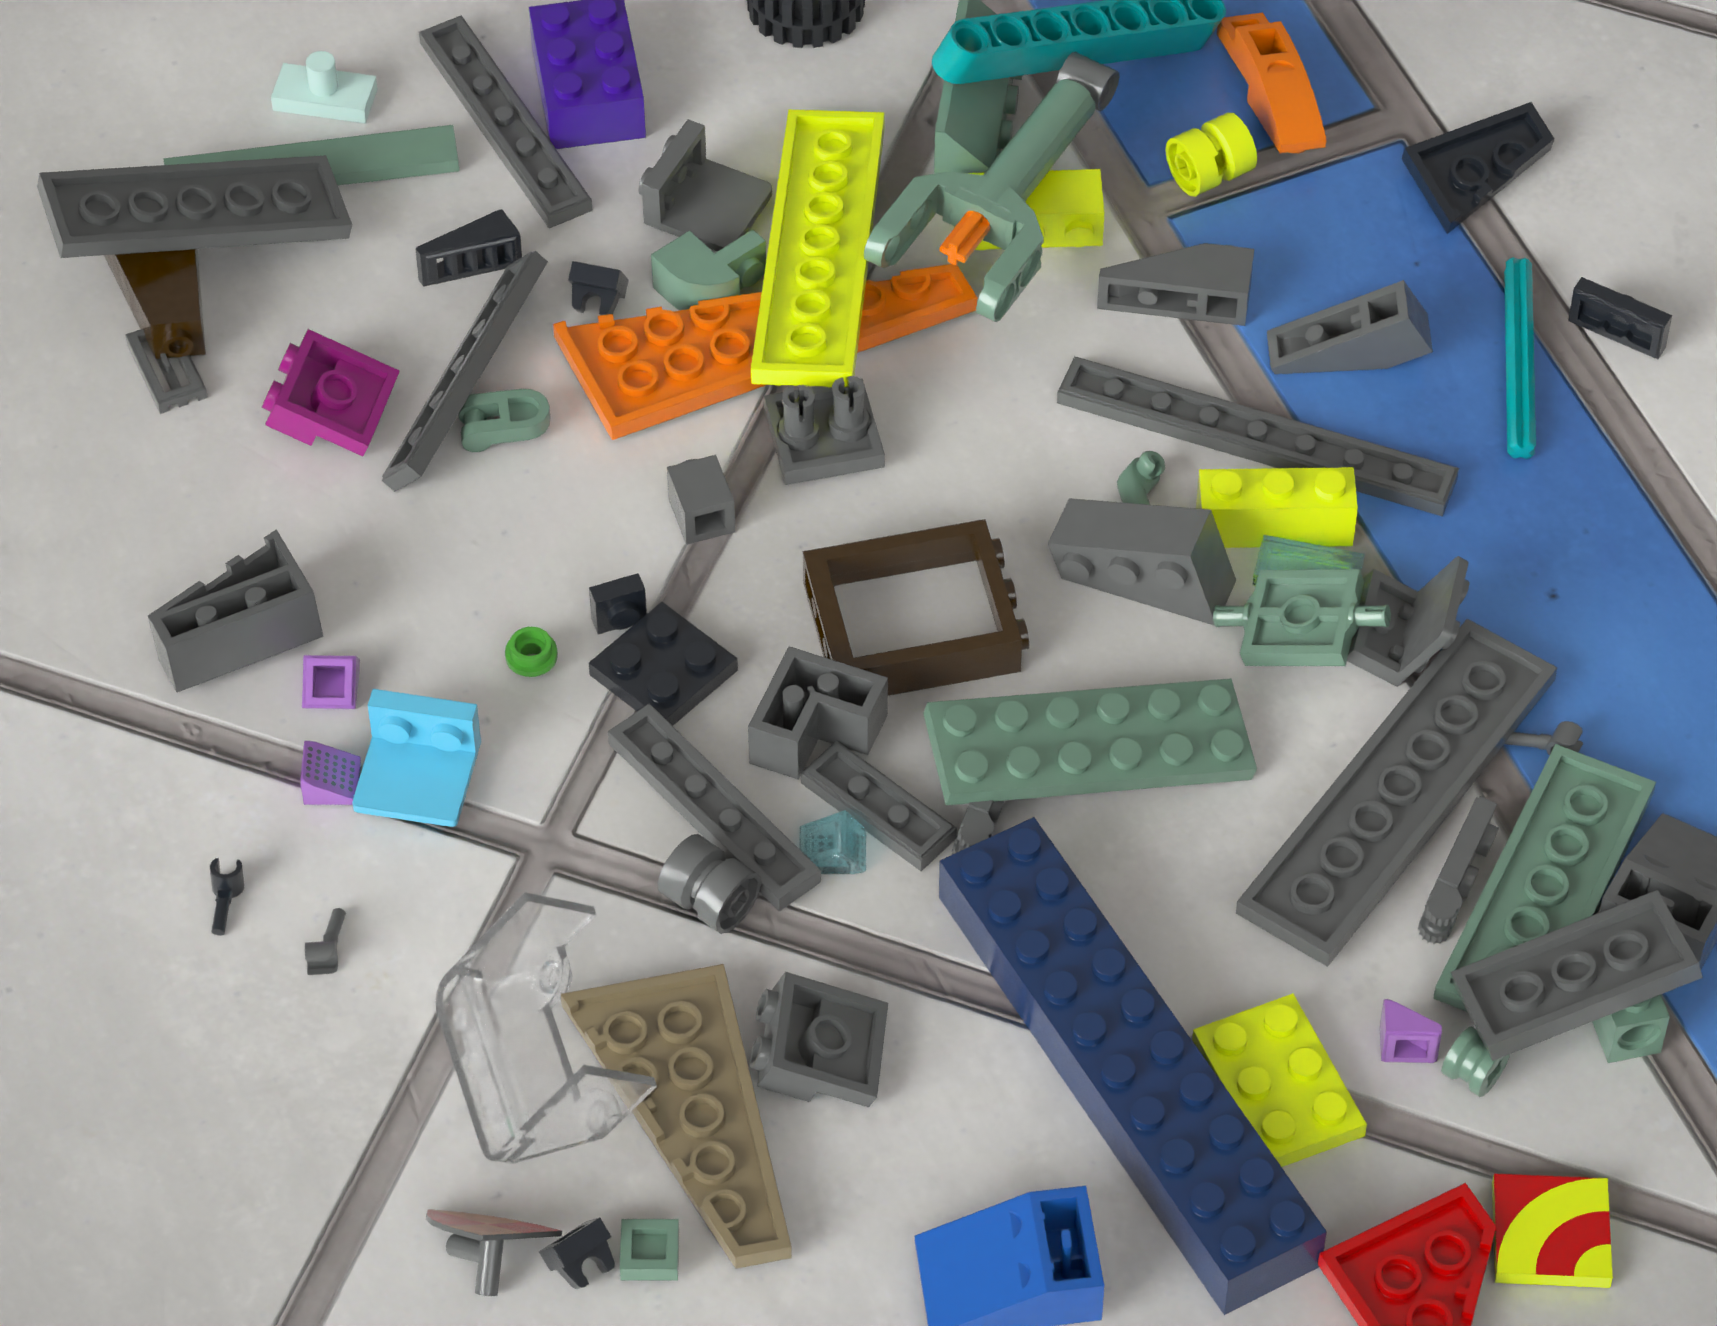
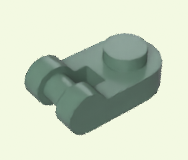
[458,389,550,452]

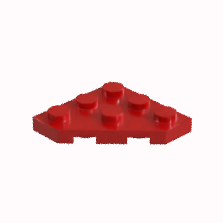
[1318,1183,1496,1326]

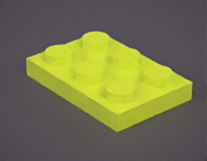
[1192,993,1367,1167]

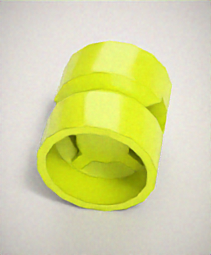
[1165,112,1257,197]

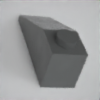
[1097,243,1254,326]
[1267,280,1433,374]

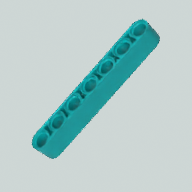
[932,0,1226,84]

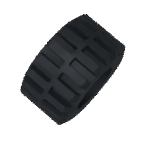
[747,0,865,48]

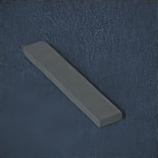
[419,15,592,228]
[382,251,548,492]

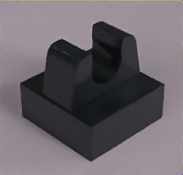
[568,261,629,315]
[539,1217,615,1289]

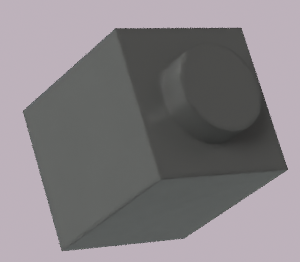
[667,455,735,545]

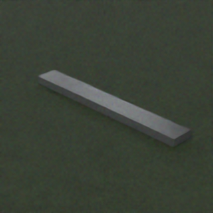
[1057,356,1459,517]

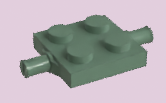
[1213,569,1391,666]

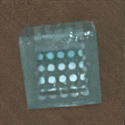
[800,810,866,874]

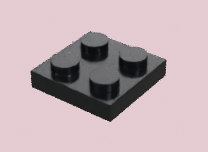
[589,602,738,726]

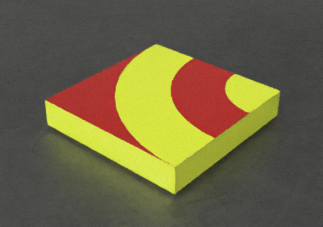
[1492,1174,1613,1288]

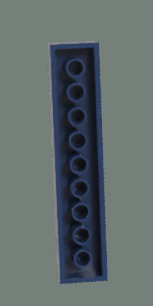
[939,817,1327,1315]

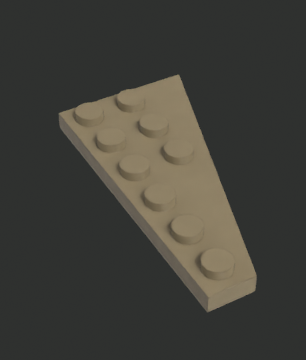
[561,964,792,1269]

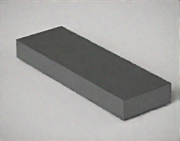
[801,740,957,871]

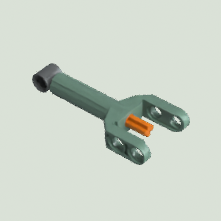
[864,52,1120,322]

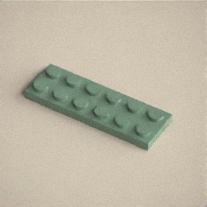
[923,678,1257,806]
[1433,744,1656,1012]

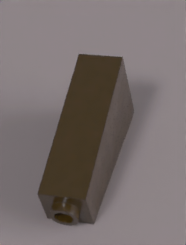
[104,249,206,360]

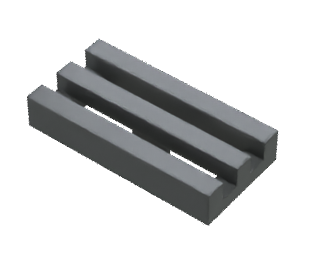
[125,329,208,414]

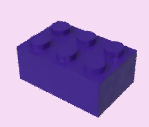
[529,0,646,149]

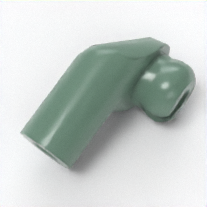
[1117,451,1165,505]

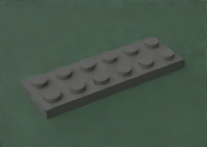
[37,155,352,258]

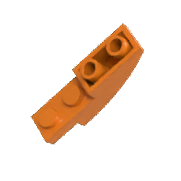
[1217,12,1326,153]

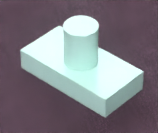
[271,51,378,124]

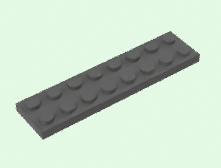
[1236,619,1557,967]

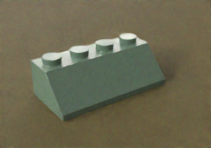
[934,0,1023,174]

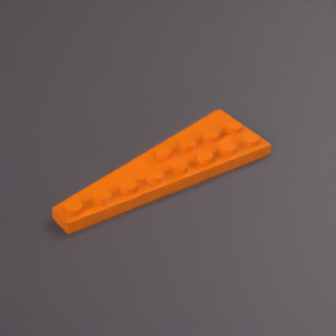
[553,264,978,440]

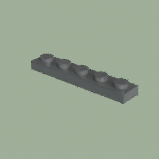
[608,704,821,912]

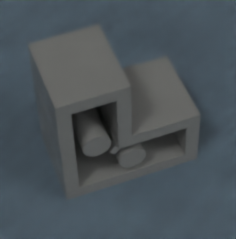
[748,646,888,780]

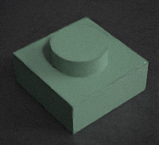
[620,1219,679,1281]

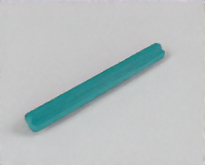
[1504,257,1536,459]

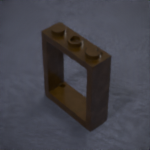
[803,519,1029,696]

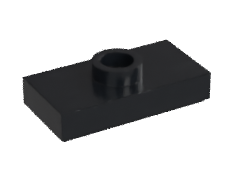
[1568,277,1672,359]

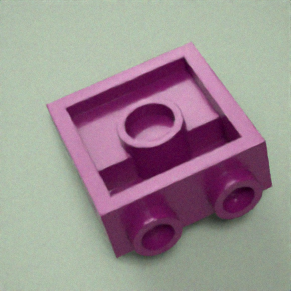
[261,329,400,456]

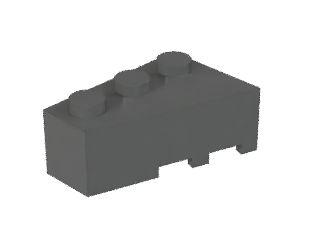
[1048,498,1236,626]
[148,529,324,692]

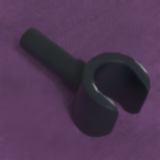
[210,858,244,936]

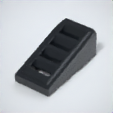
[415,209,522,287]

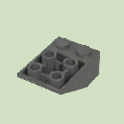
[1599,813,1717,970]

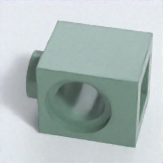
[1592,995,1670,1063]

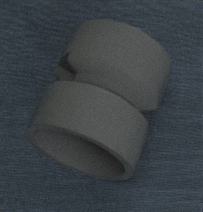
[658,834,761,934]

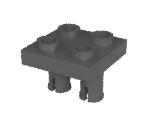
[764,376,885,485]

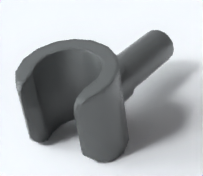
[1505,721,1583,756]
[305,908,346,975]

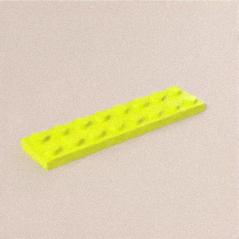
[751,109,885,387]

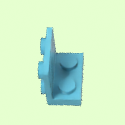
[352,689,481,827]

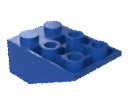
[914,1186,1105,1326]

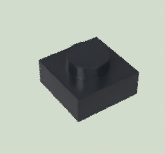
[589,573,647,634]

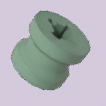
[1441,1026,1510,1097]

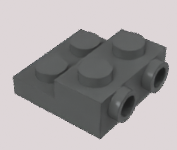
[749,971,888,1107]

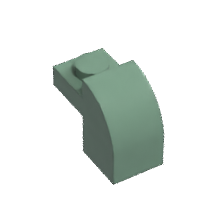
[651,230,766,310]

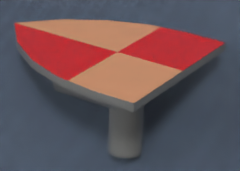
[426,1209,562,1296]

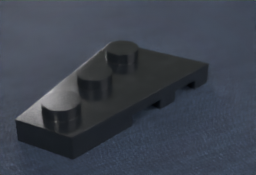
[1402,102,1555,234]

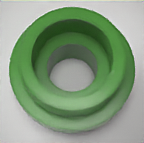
[505,627,558,677]

